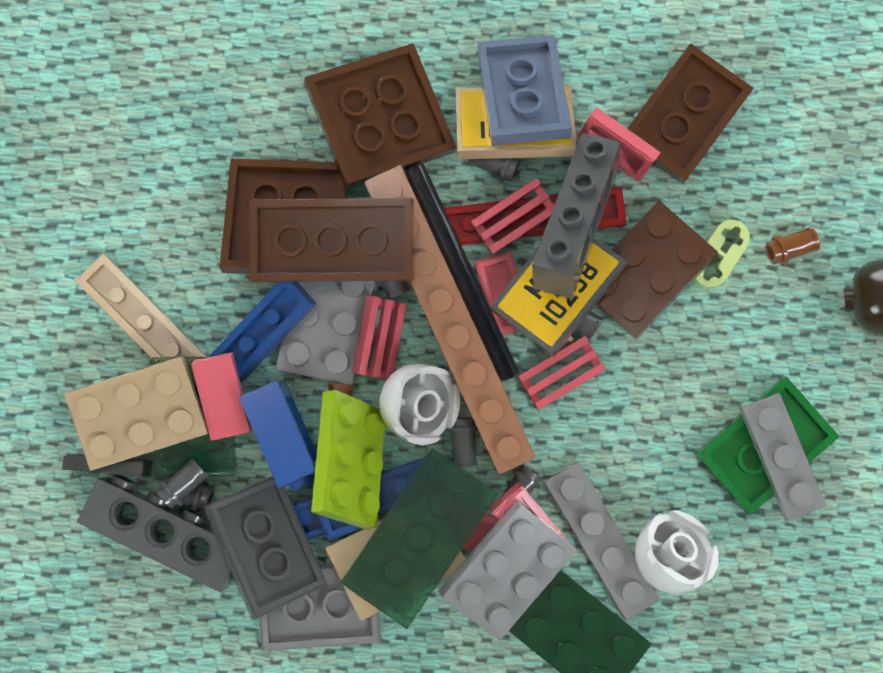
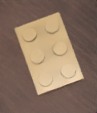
[64,355,209,471]

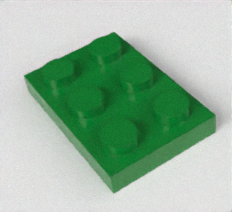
[695,376,840,515]

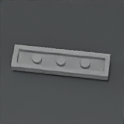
[544,462,660,621]

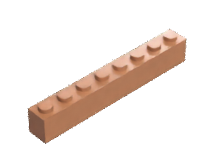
[365,165,536,475]

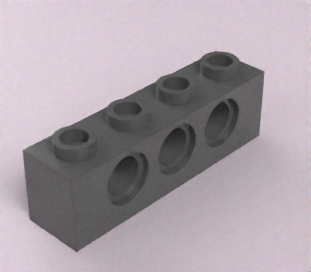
[532,133,620,299]
[77,474,233,593]

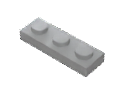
[739,393,826,521]

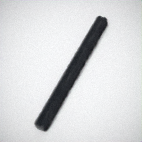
[405,163,519,381]

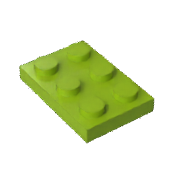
[311,390,386,529]

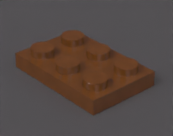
[627,43,754,184]
[597,200,718,340]

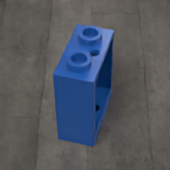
[239,381,317,492]

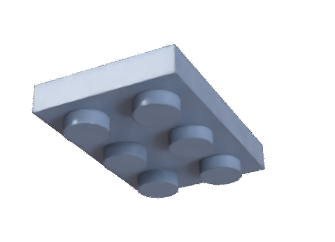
[477,35,572,146]

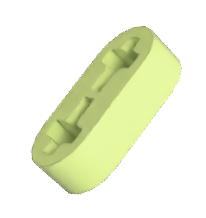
[694,220,750,289]

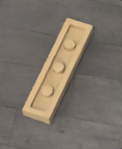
[75,253,208,385]

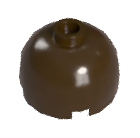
[844,259,883,337]

